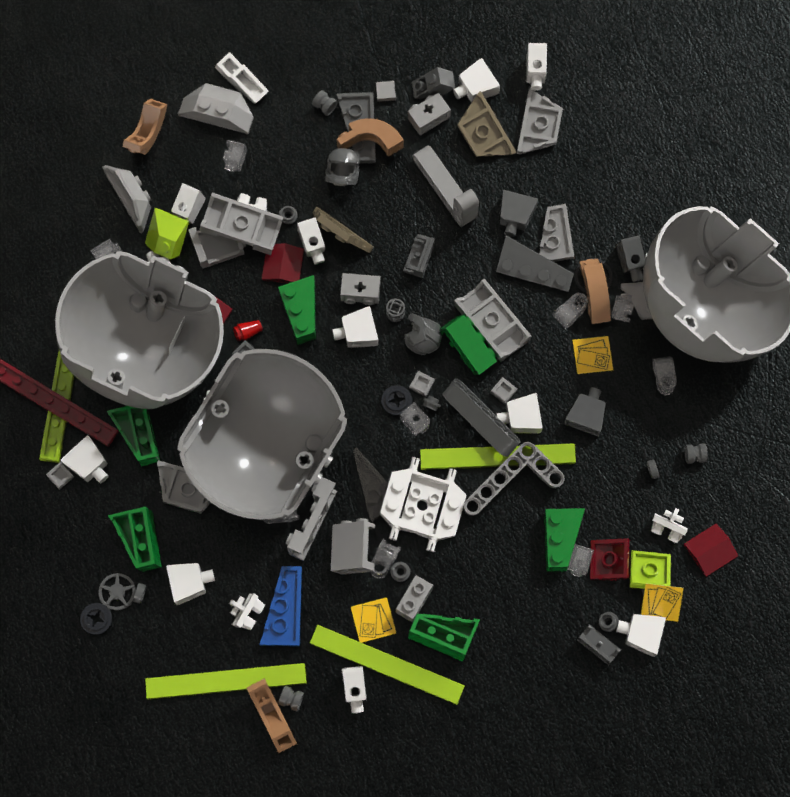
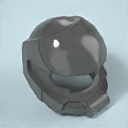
[325,148,359,186]
[404,313,442,355]

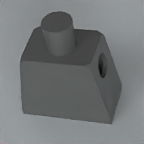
[500,190,538,237]
[616,235,645,282]
[564,387,606,437]

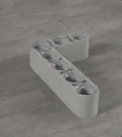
[412,145,479,227]
[463,442,564,516]

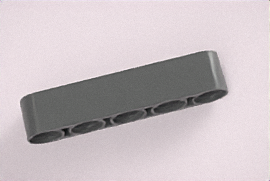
[443,379,520,457]

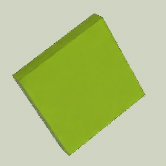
[630,550,671,589]

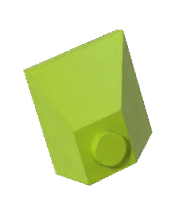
[145,208,189,259]

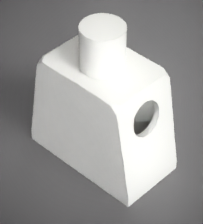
[526,43,547,90]
[453,58,500,102]
[171,183,206,224]
[298,217,325,264]
[332,306,378,348]
[496,393,542,433]
[61,435,108,483]
[166,563,215,605]
[616,614,666,657]
[343,666,366,713]

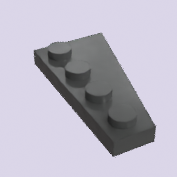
[337,92,376,164]
[496,235,574,292]

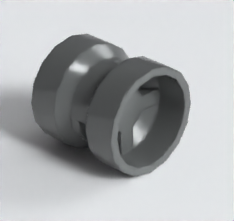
[312,90,338,116]
[386,298,405,322]
[685,443,708,464]
[278,686,304,712]

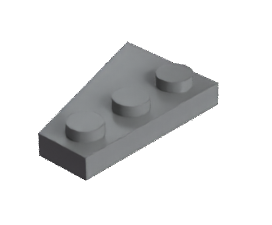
[539,204,575,262]

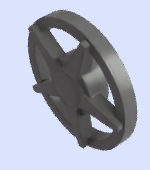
[99,573,136,610]

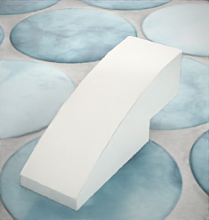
[215,52,268,104]

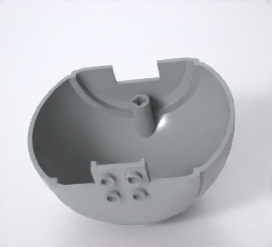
[643,206,790,363]
[55,251,224,409]
[178,349,347,519]

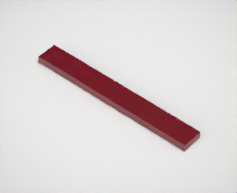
[0,359,119,448]

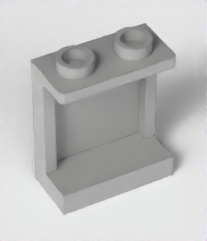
[188,227,246,269]
[331,518,375,575]

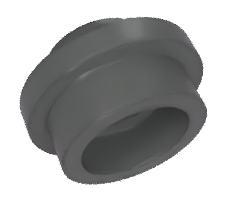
[279,206,298,224]
[423,396,441,411]
[391,562,410,582]
[599,612,619,632]

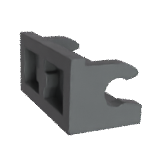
[403,234,435,278]
[577,624,621,666]

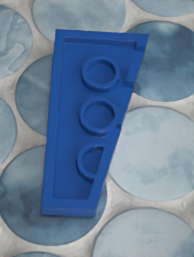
[259,566,302,646]

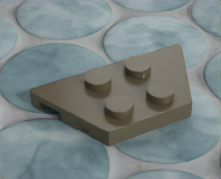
[457,91,517,157]
[312,206,374,253]

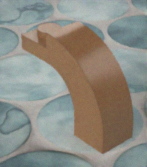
[123,99,167,155]
[337,118,404,156]
[579,259,611,324]
[247,678,297,753]

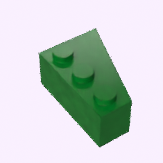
[278,275,316,345]
[440,315,497,375]
[107,406,160,466]
[108,507,161,572]
[544,508,585,572]
[408,614,480,661]

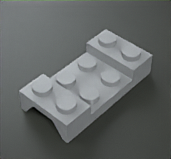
[199,193,283,255]
[454,279,531,362]
[286,477,337,561]

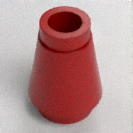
[233,320,263,342]

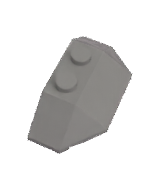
[178,83,253,134]
[103,165,151,233]

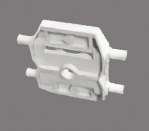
[380,457,466,552]

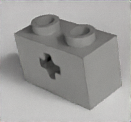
[408,93,451,135]
[340,273,381,305]
[396,575,433,623]

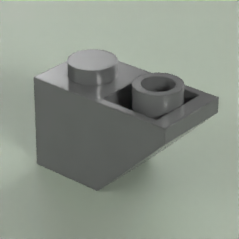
[412,67,455,99]

